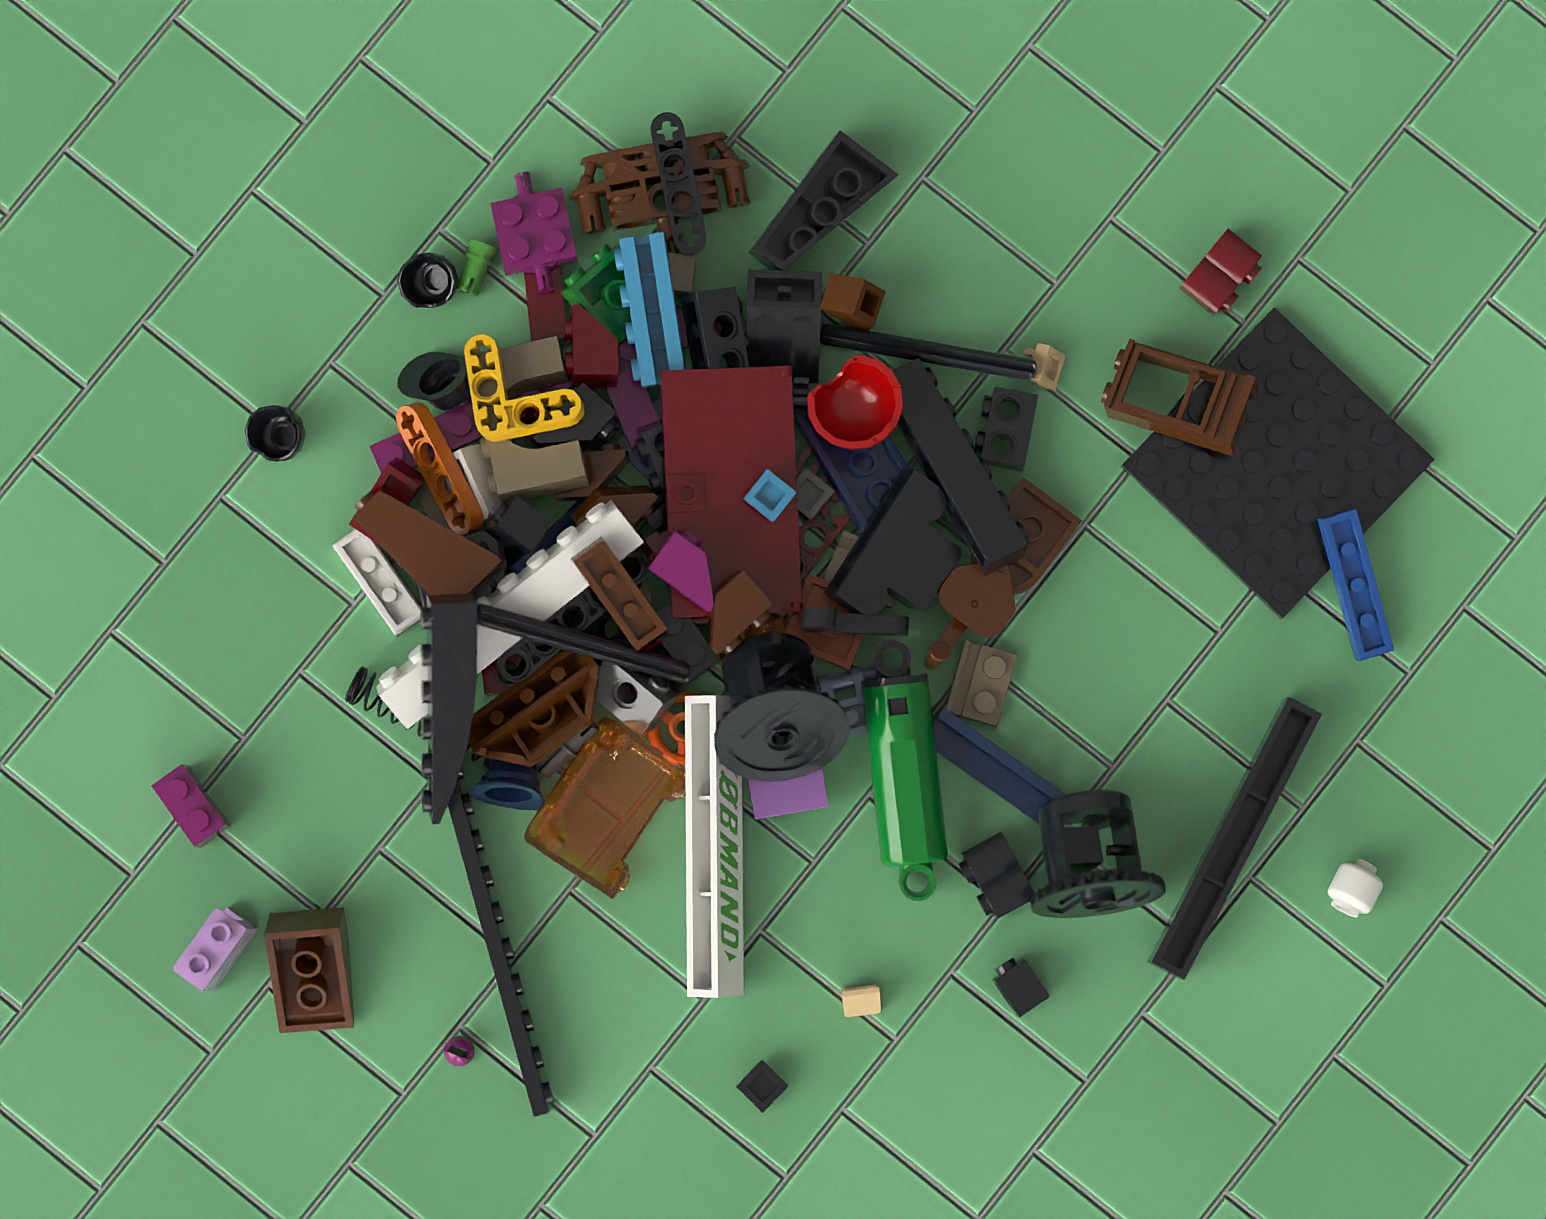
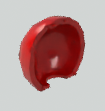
[807,355,903,450]

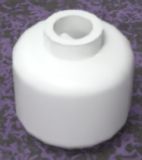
[1328,859,1383,917]

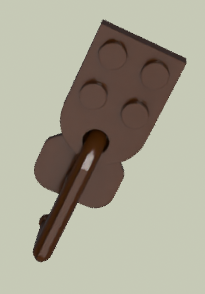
[924,477,1082,670]

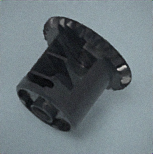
[714,632,849,782]
[1030,790,1166,918]

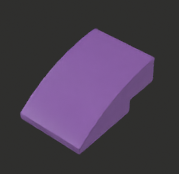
[748,733,829,820]

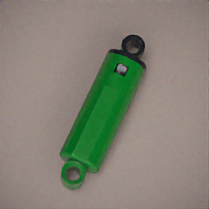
[861,640,948,901]

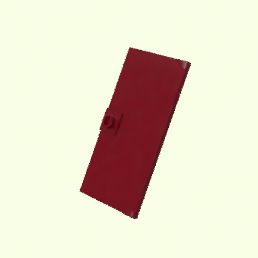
[661,365,803,618]

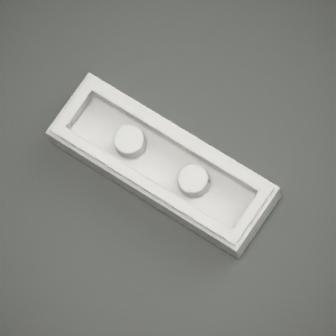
[332,529,421,637]

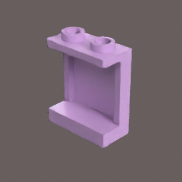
[173,907,258,991]

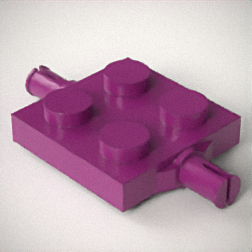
[490,172,578,294]

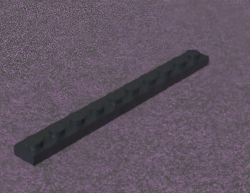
[448,765,555,1117]

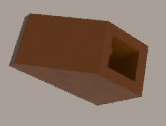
[819,273,886,331]
[553,444,630,502]
[570,485,658,526]
[710,570,773,655]

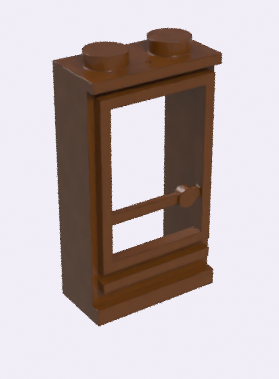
[1101,339,1258,456]

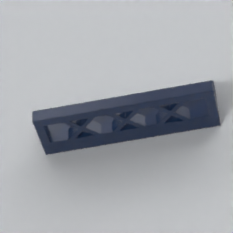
[933,708,1066,825]

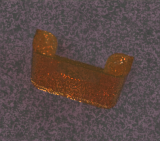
[524,717,686,899]

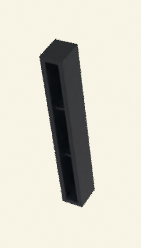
[1147,697,1322,980]

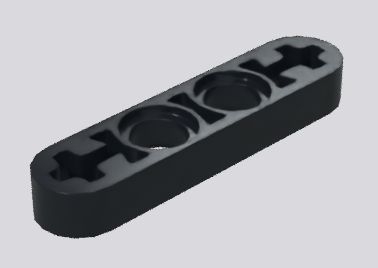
[651,112,706,256]

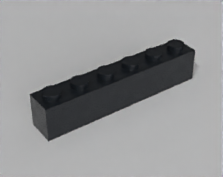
[892,358,1029,576]

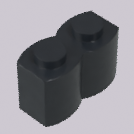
[958,832,1034,920]

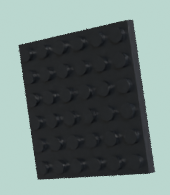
[1121,307,1435,619]

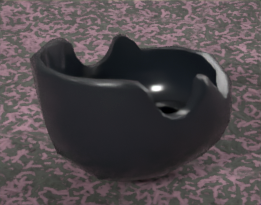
[397,253,459,308]
[244,405,306,462]

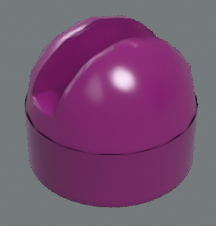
[444,1036,475,1066]

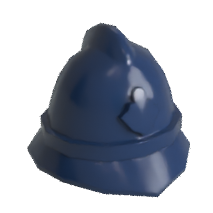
[470,759,545,811]

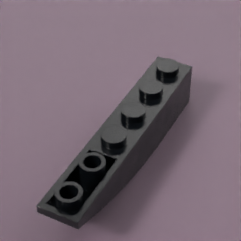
[420,594,477,824]

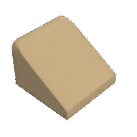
[841,984,881,1017]

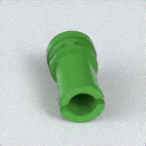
[457,239,498,297]

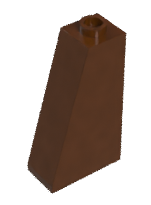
[353,490,505,595]

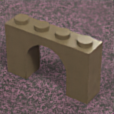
[467,336,590,501]

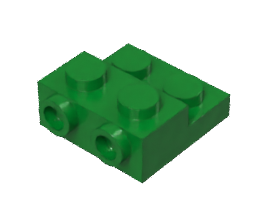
[561,244,632,344]

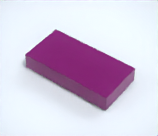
[605,369,663,450]

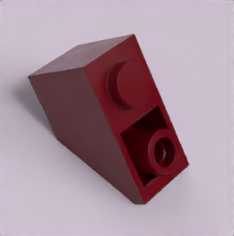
[564,305,619,388]

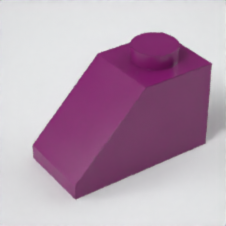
[645,529,714,612]

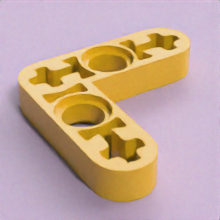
[464,334,585,442]

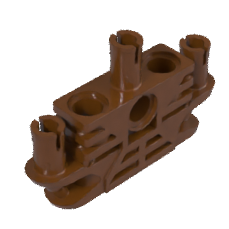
[570,132,751,254]

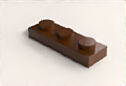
[571,537,667,651]

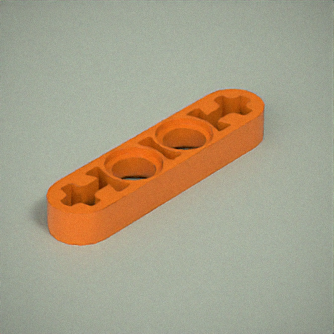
[396,402,484,535]

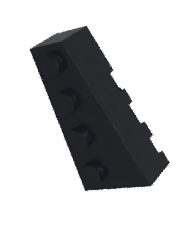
[748,130,899,271]

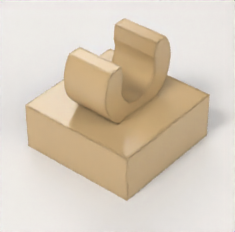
[1023,343,1066,390]

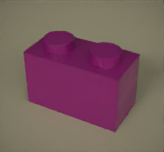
[151,764,231,848]

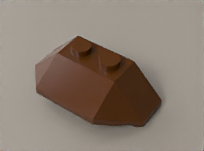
[468,649,600,767]

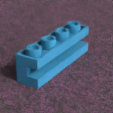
[614,232,686,388]

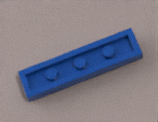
[1317,508,1394,661]

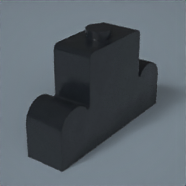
[824,469,963,615]

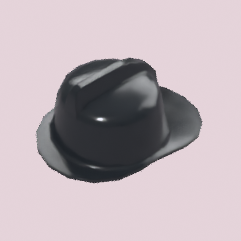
[398,352,472,411]

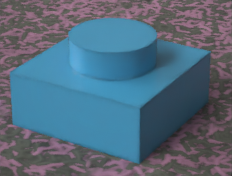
[743,469,797,522]

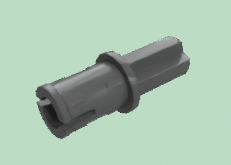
[536,720,600,778]

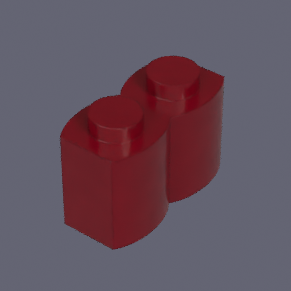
[1179,228,1262,316]

